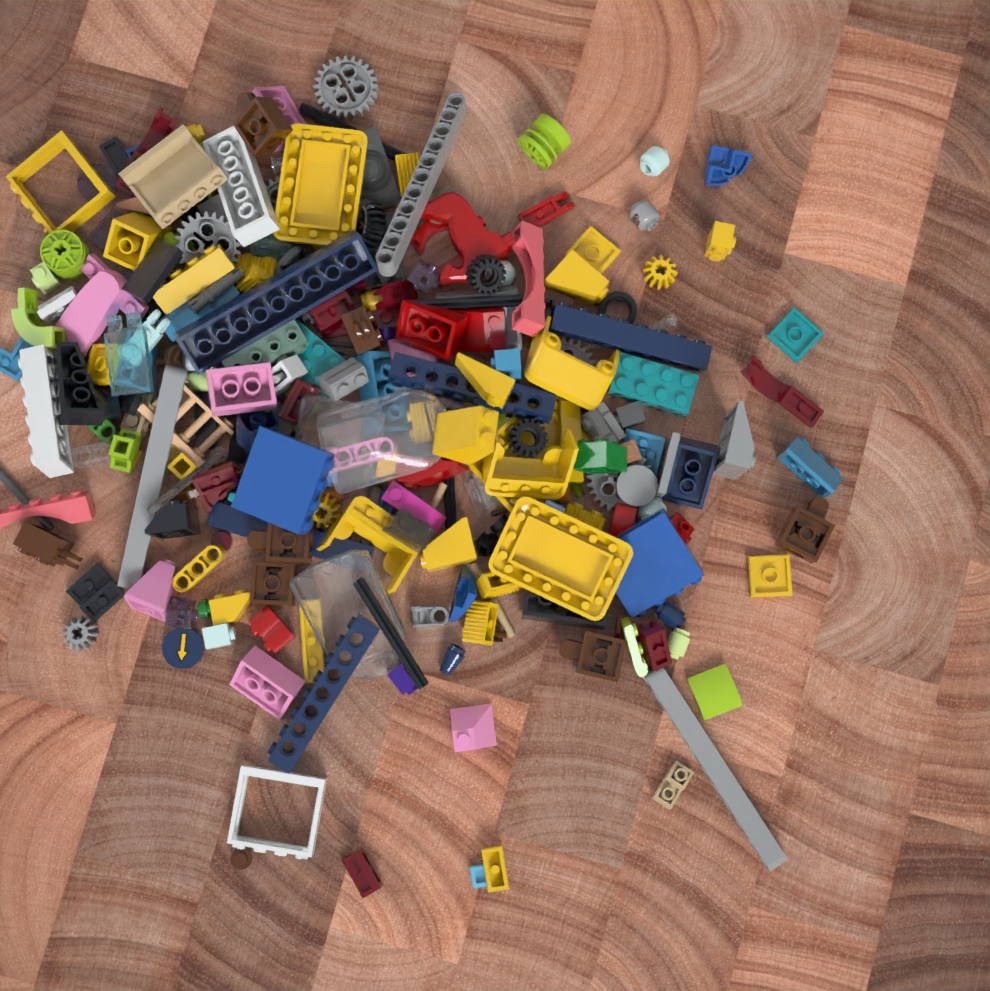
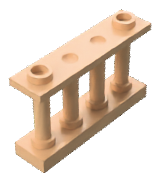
[137,380,234,468]

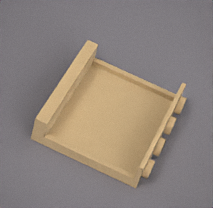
[118,125,228,229]

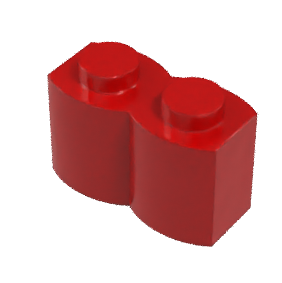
[248,605,296,654]

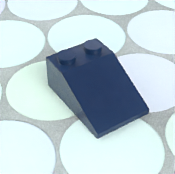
[662,436,719,510]

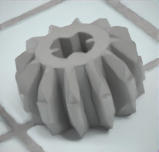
[61,616,99,652]

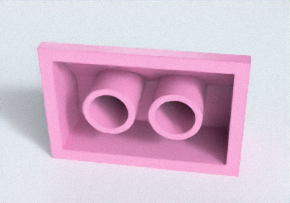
[252,86,306,152]
[206,362,277,417]
[229,646,306,720]

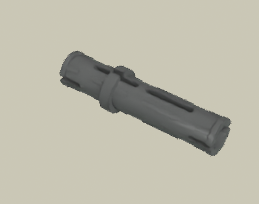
[187,266,245,314]

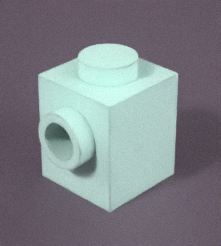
[202,623,236,650]

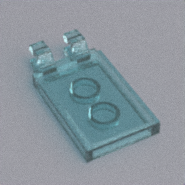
[104,313,154,396]

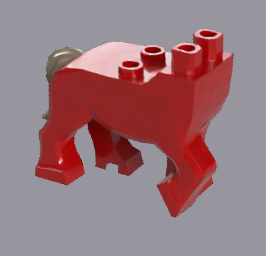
[410,186,516,289]

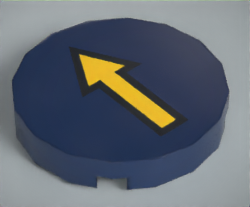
[162,627,205,669]

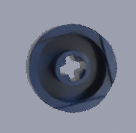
[236,410,280,454]

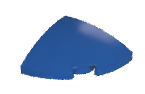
[705,145,752,186]
[449,564,477,622]

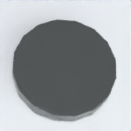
[274,245,307,275]

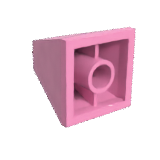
[124,559,177,623]

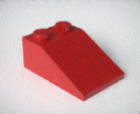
[395,300,468,361]
[453,307,506,353]
[395,456,469,490]

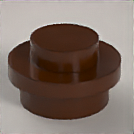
[231,848,252,870]

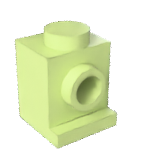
[30,262,62,295]

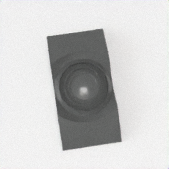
[361,126,402,209]

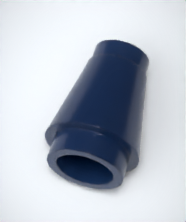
[439,643,466,676]

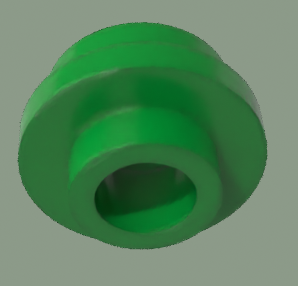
[197,598,211,619]

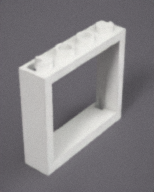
[227,764,327,859]

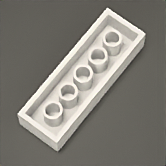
[203,126,280,247]
[18,344,74,478]

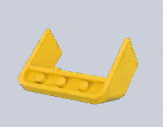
[524,316,620,411]
[483,429,579,500]
[317,496,423,596]

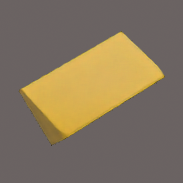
[481,844,509,893]

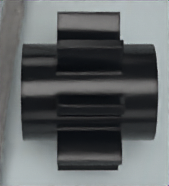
[475,532,499,557]

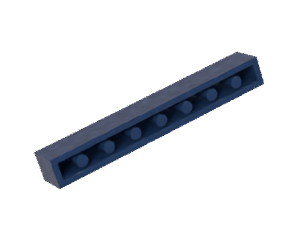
[548,303,712,373]
[207,499,375,572]

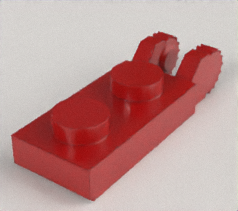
[517,191,575,228]

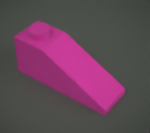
[382,481,446,535]

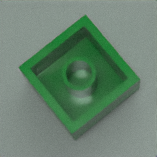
[573,438,627,475]

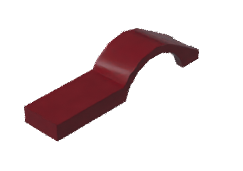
[114,107,178,197]
[740,355,824,428]

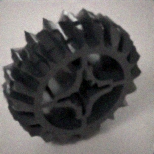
[356,199,386,254]

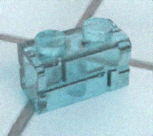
[250,233,295,260]

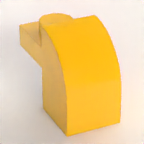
[167,443,197,481]

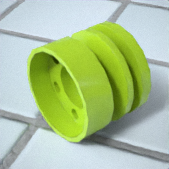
[517,114,571,169]
[40,230,91,281]

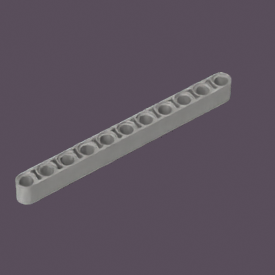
[376,92,467,277]
[117,365,187,589]
[643,667,787,872]

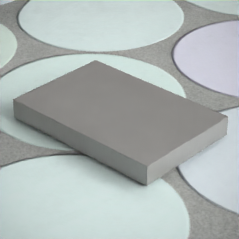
[655,432,681,498]

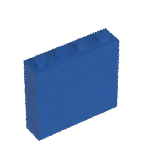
[231,426,335,535]
[615,508,704,618]

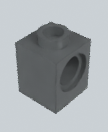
[613,401,646,430]

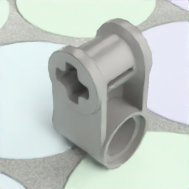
[410,606,450,628]

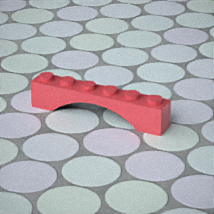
[512,221,546,337]
[0,490,96,529]

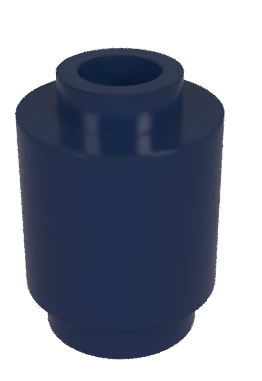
[654,601,686,629]

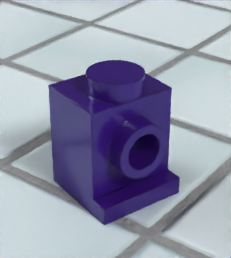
[387,663,418,695]

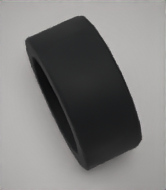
[598,291,637,324]

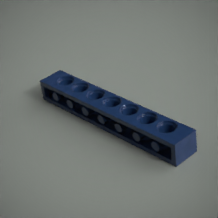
[388,352,557,424]
[267,614,380,774]

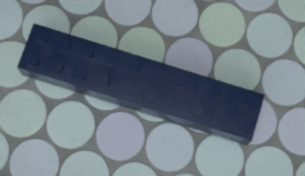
[173,230,378,375]

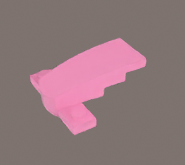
[55,253,150,358]

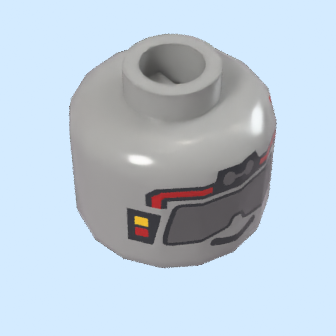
[630,200,660,231]

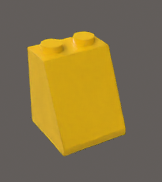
[103,211,172,271]
[544,250,610,307]
[432,406,499,465]
[420,517,477,572]

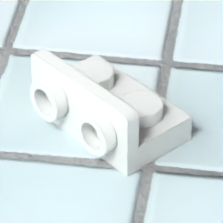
[37,286,78,324]

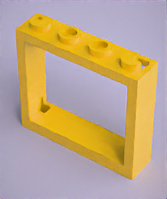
[6,130,116,235]

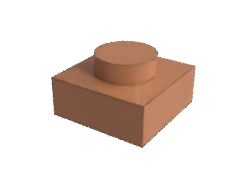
[620,439,642,466]

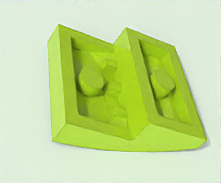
[687,663,743,721]

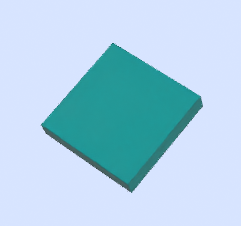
[766,307,824,364]

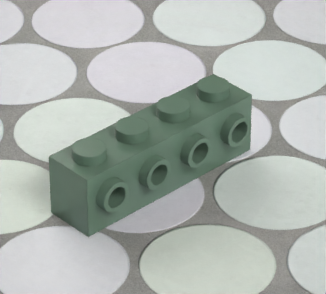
[221,319,309,368]

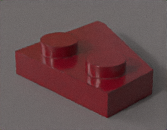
[191,462,240,512]

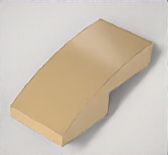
[652,760,694,810]

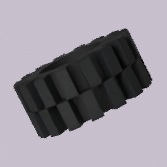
[466,254,506,295]
[507,418,548,458]

